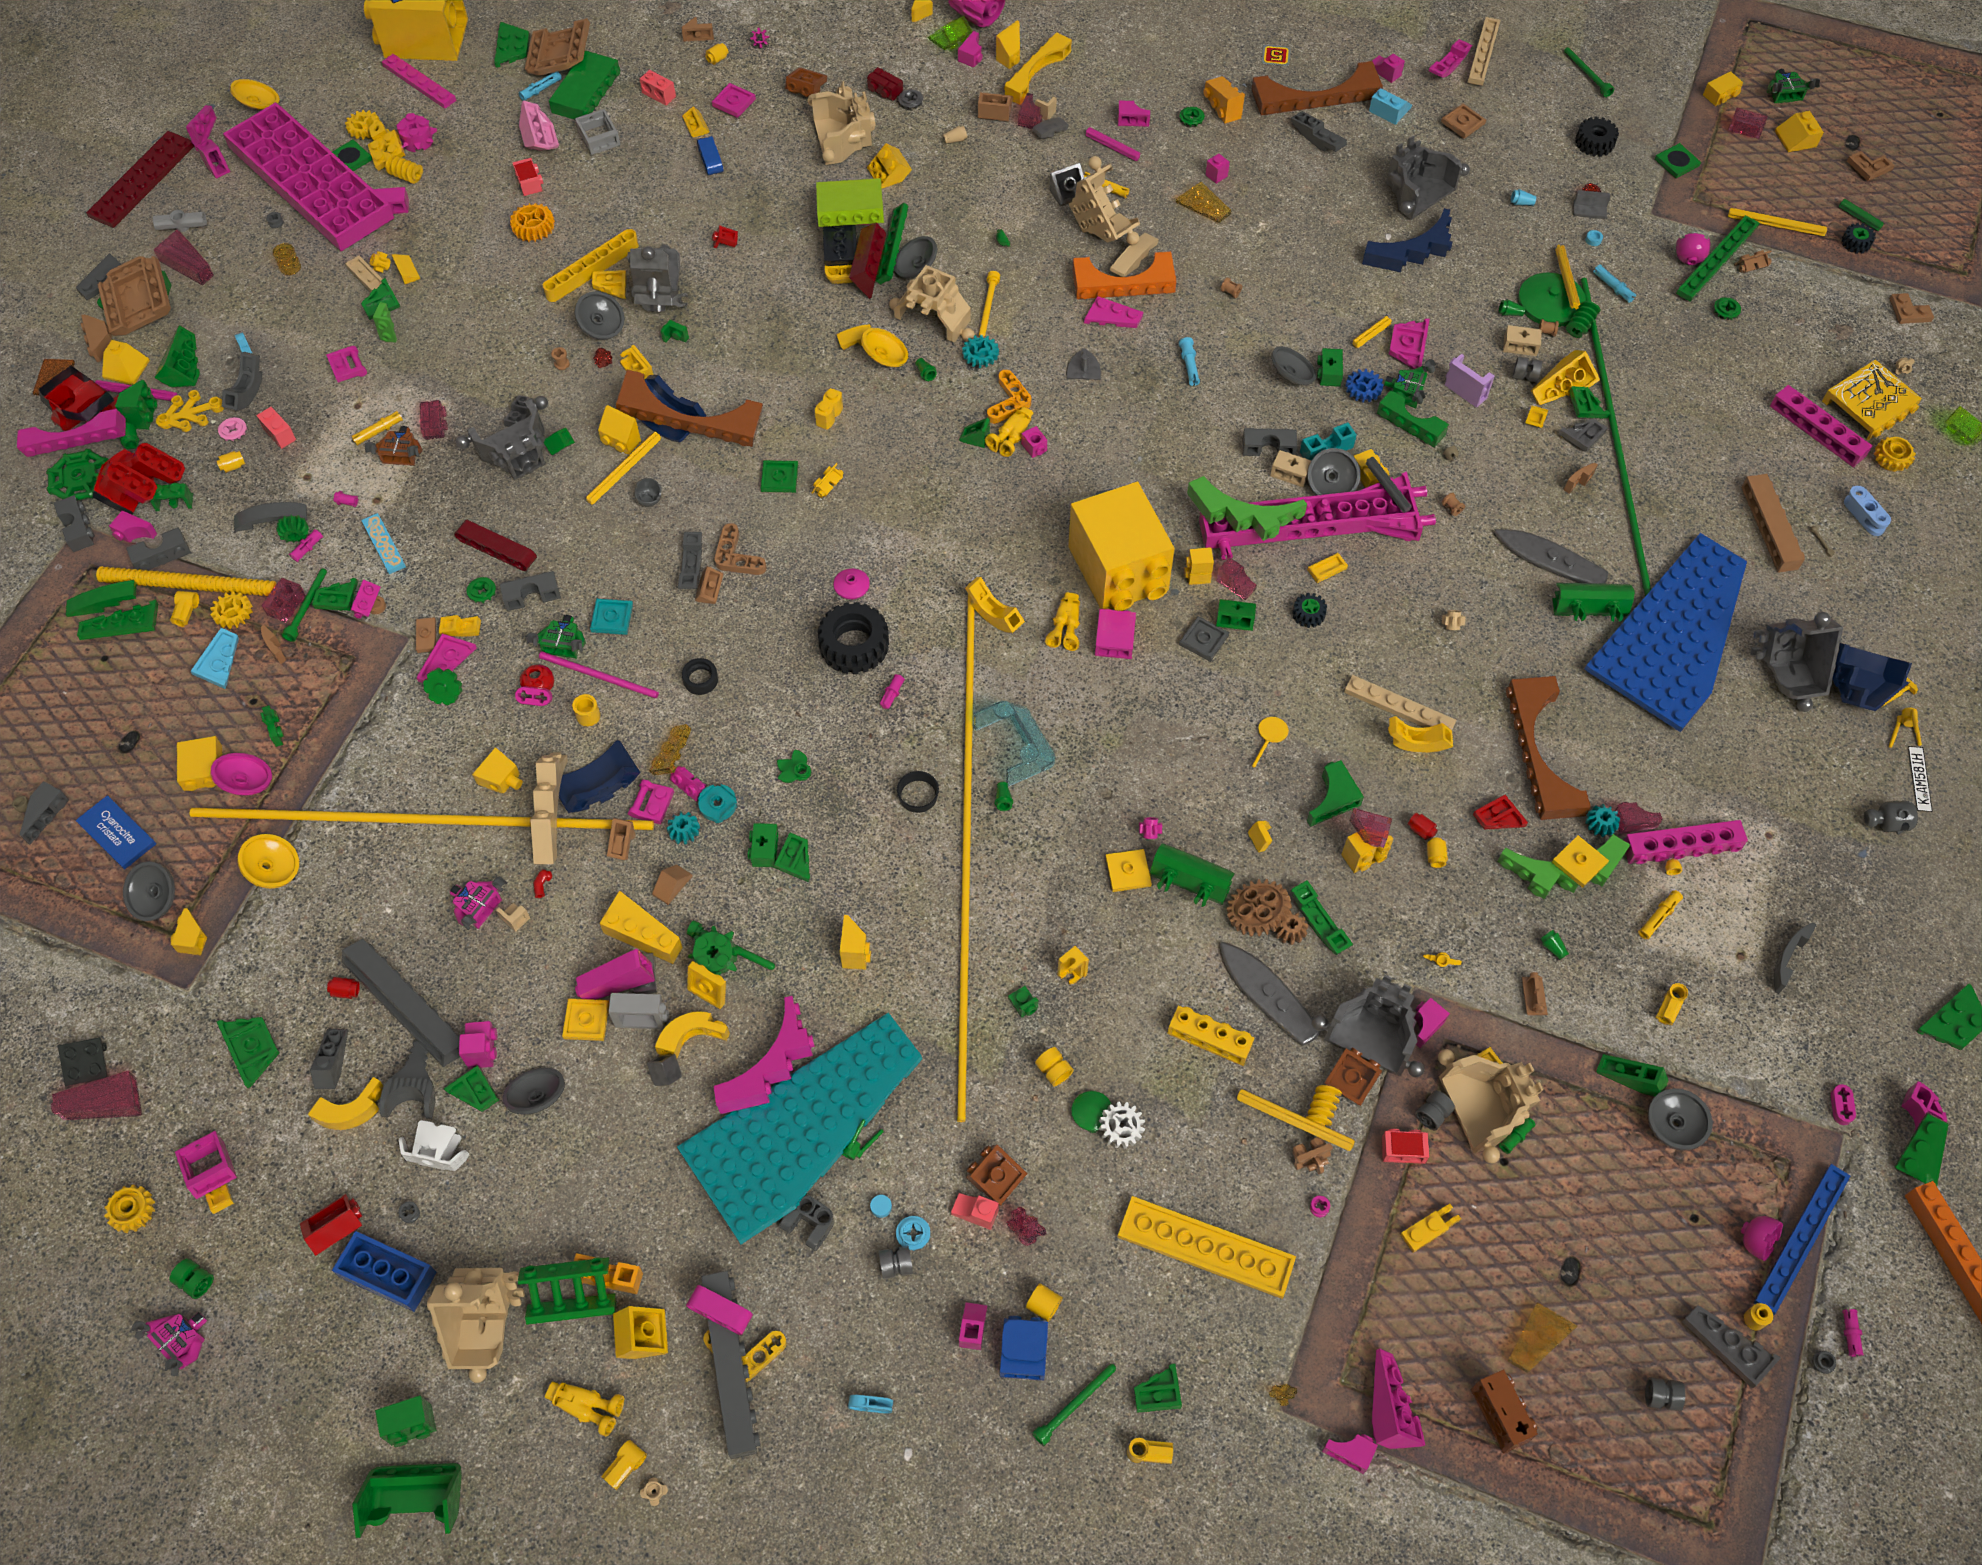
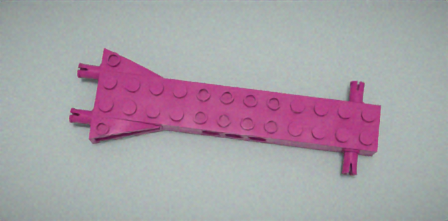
[1199,471,1436,560]

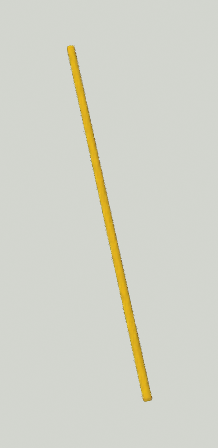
[190,808,654,830]

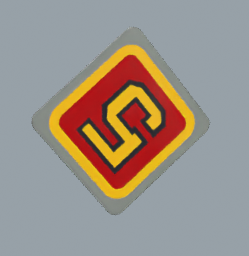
[1262,45,1291,66]

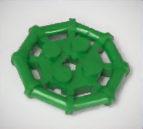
[46,449,109,500]

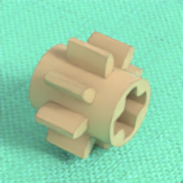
[1442,610,1466,630]

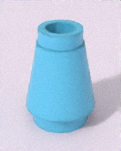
[1510,189,1536,206]

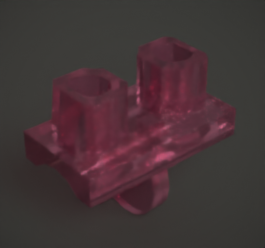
[1006,1207,1047,1246]

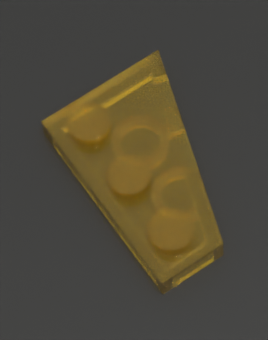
[1176,182,1231,223]

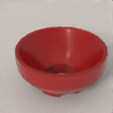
[520,664,555,696]

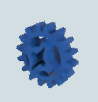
[1345,369,1384,403]

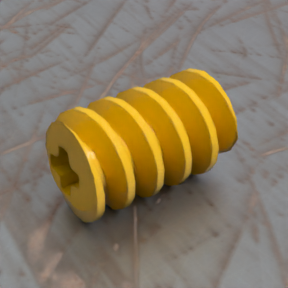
[385,154,423,184]
[1306,1085,1342,1126]

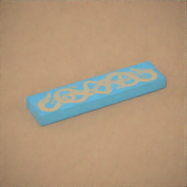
[361,513,406,574]

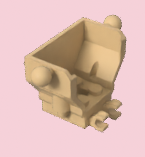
[808,91,876,165]
[1068,156,1140,245]
[889,265,975,342]
[1438,1049,1543,1164]
[427,1268,525,1383]

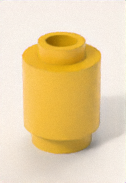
[705,43,729,65]
[216,451,245,473]
[1426,837,1448,868]
[1744,1303,1773,1330]

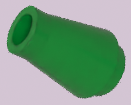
[1498,299,1525,317]
[915,358,937,381]
[994,782,1014,811]
[1540,930,1569,960]

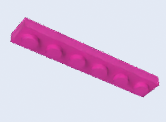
[382,54,456,109]

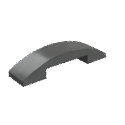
[234,502,307,532]
[678,532,702,589]
[1773,923,1817,994]

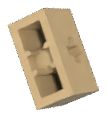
[1503,325,1542,356]
[1270,450,1311,487]

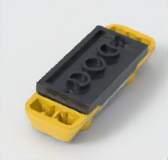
[823,225,857,284]

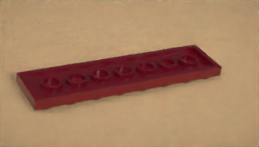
[86,131,194,228]

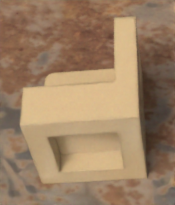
[1035,97,1057,120]
[496,903,530,932]

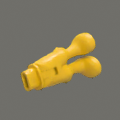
[985,407,1033,457]
[1045,592,1080,651]
[545,1381,624,1437]

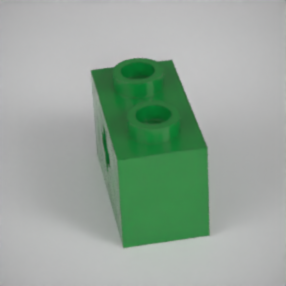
[1317,348,1343,387]
[1216,599,1256,631]
[748,823,779,867]

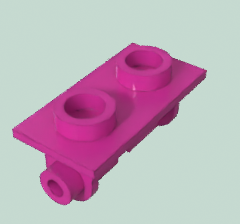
[351,579,381,619]
[670,766,706,802]

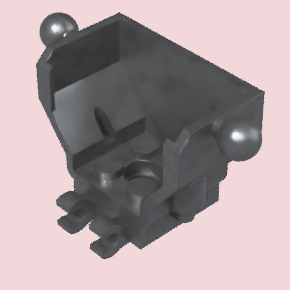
[1386,136,1470,220]
[627,245,688,311]
[455,396,548,480]
[1750,612,1843,712]
[1312,975,1425,1077]

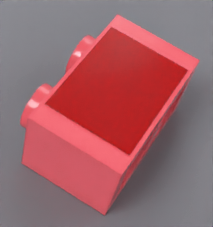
[513,158,544,196]
[256,407,296,449]
[1382,1129,1429,1164]

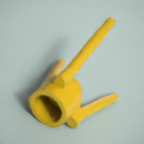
[1889,707,1922,748]

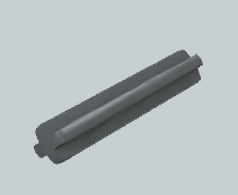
[1366,457,1411,513]

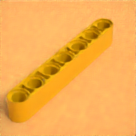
[543,229,639,302]

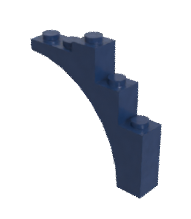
[1362,208,1453,273]

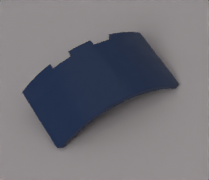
[640,375,707,442]
[559,740,641,813]

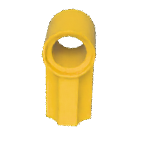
[170,591,199,627]
[1655,983,1688,1026]
[1126,1438,1173,1464]
[601,1440,647,1490]

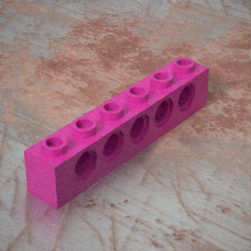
[1770,385,1873,468]
[1624,820,1748,864]

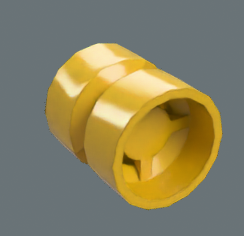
[1035,1047,1074,1087]

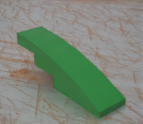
[66,580,137,617]

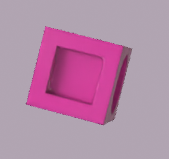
[1021,426,1047,458]

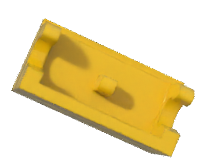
[620,345,653,380]
[1057,946,1089,985]

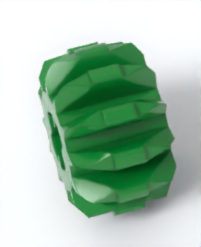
[276,514,309,543]

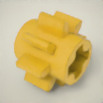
[370,251,391,273]

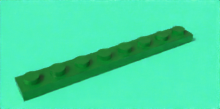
[1676,215,1760,302]

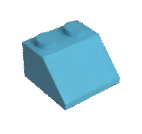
[1369,88,1412,125]

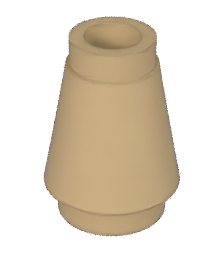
[943,126,968,144]

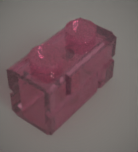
[1728,107,1768,139]
[420,400,448,440]

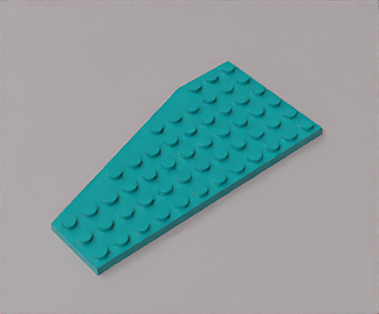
[677,1013,922,1245]

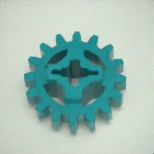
[962,335,999,368]

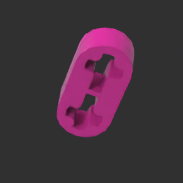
[515,686,553,706]
[1830,1084,1856,1125]

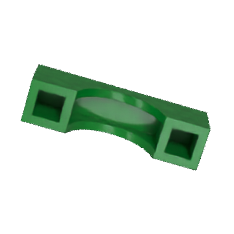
[1377,390,1449,448]

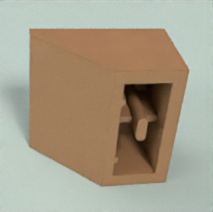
[978,92,1013,121]

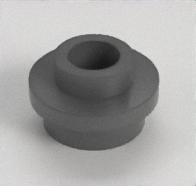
[1813,1351,1836,1374]

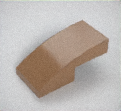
[1564,463,1598,494]
[261,625,286,665]

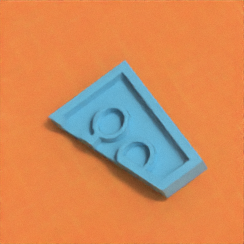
[191,628,239,689]

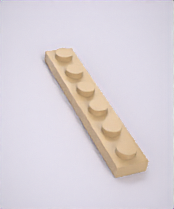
[1467,17,1501,86]
[1344,675,1457,730]

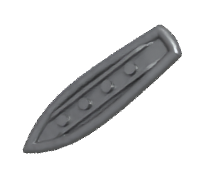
[1494,529,1608,583]
[1220,942,1321,1046]

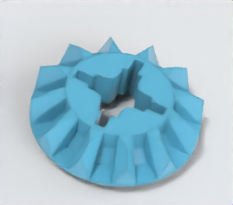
[896,1216,931,1251]

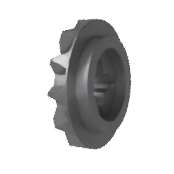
[898,89,923,110]

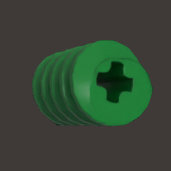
[1566,301,1601,339]

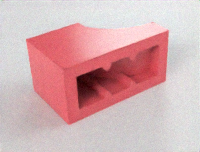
[951,1193,999,1230]

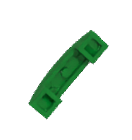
[1291,880,1353,955]

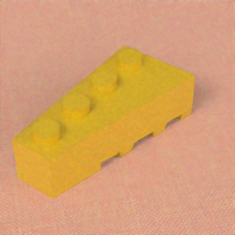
[599,891,683,964]

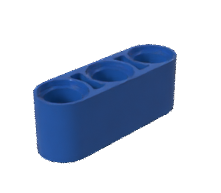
[697,136,724,176]

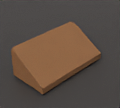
[695,566,724,604]

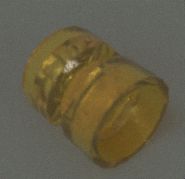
[273,243,301,275]

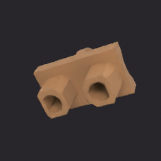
[1292,1137,1333,1174]

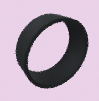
[897,771,939,813]

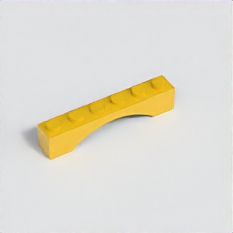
[1004,32,1072,105]

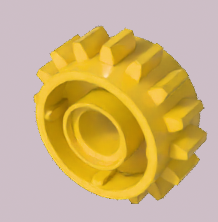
[1874,436,1916,472]
[104,1184,155,1233]

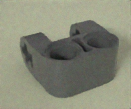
[780,1195,834,1251]

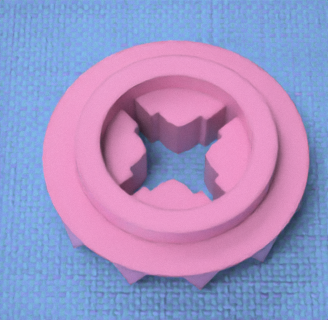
[218,417,247,441]

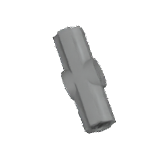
[153,210,207,232]

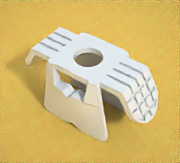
[399,1120,469,1171]

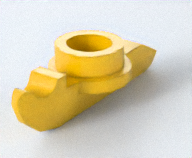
[1423,952,1462,967]

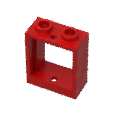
[300,1194,363,1256]

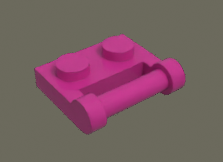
[326,346,367,383]
[628,780,674,825]

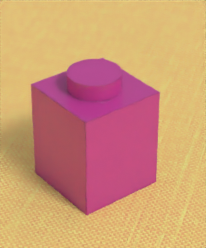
[1205,153,1230,184]

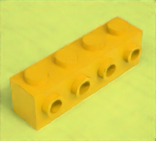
[1167,1005,1255,1066]

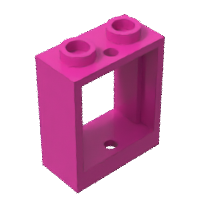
[175,1131,237,1199]

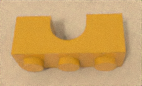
[574,1253,643,1294]

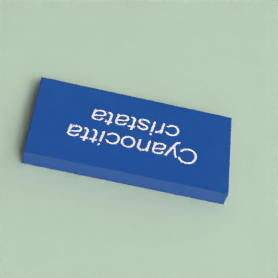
[75,795,156,870]

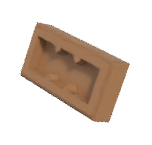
[416,617,436,653]

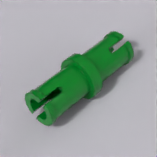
[1499,1117,1536,1154]

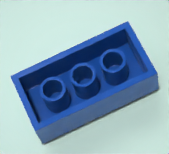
[332,1231,437,1312]

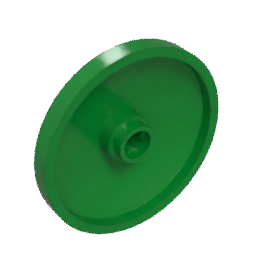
[1518,272,1586,327]

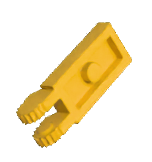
[1400,1204,1461,1253]

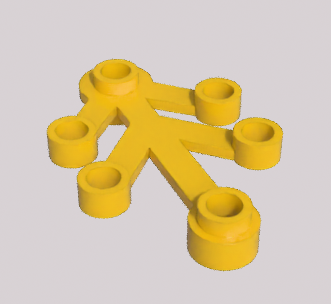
[156,390,225,432]

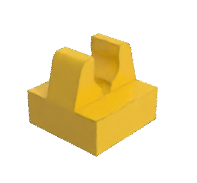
[1525,405,1548,428]

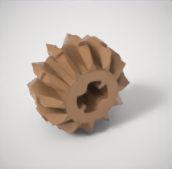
[1275,910,1308,945]

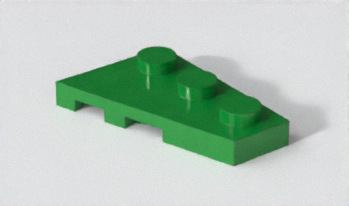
[1895,1112,1949,1186]

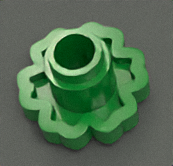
[423,668,462,706]

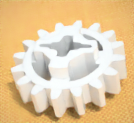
[1099,1102,1145,1149]

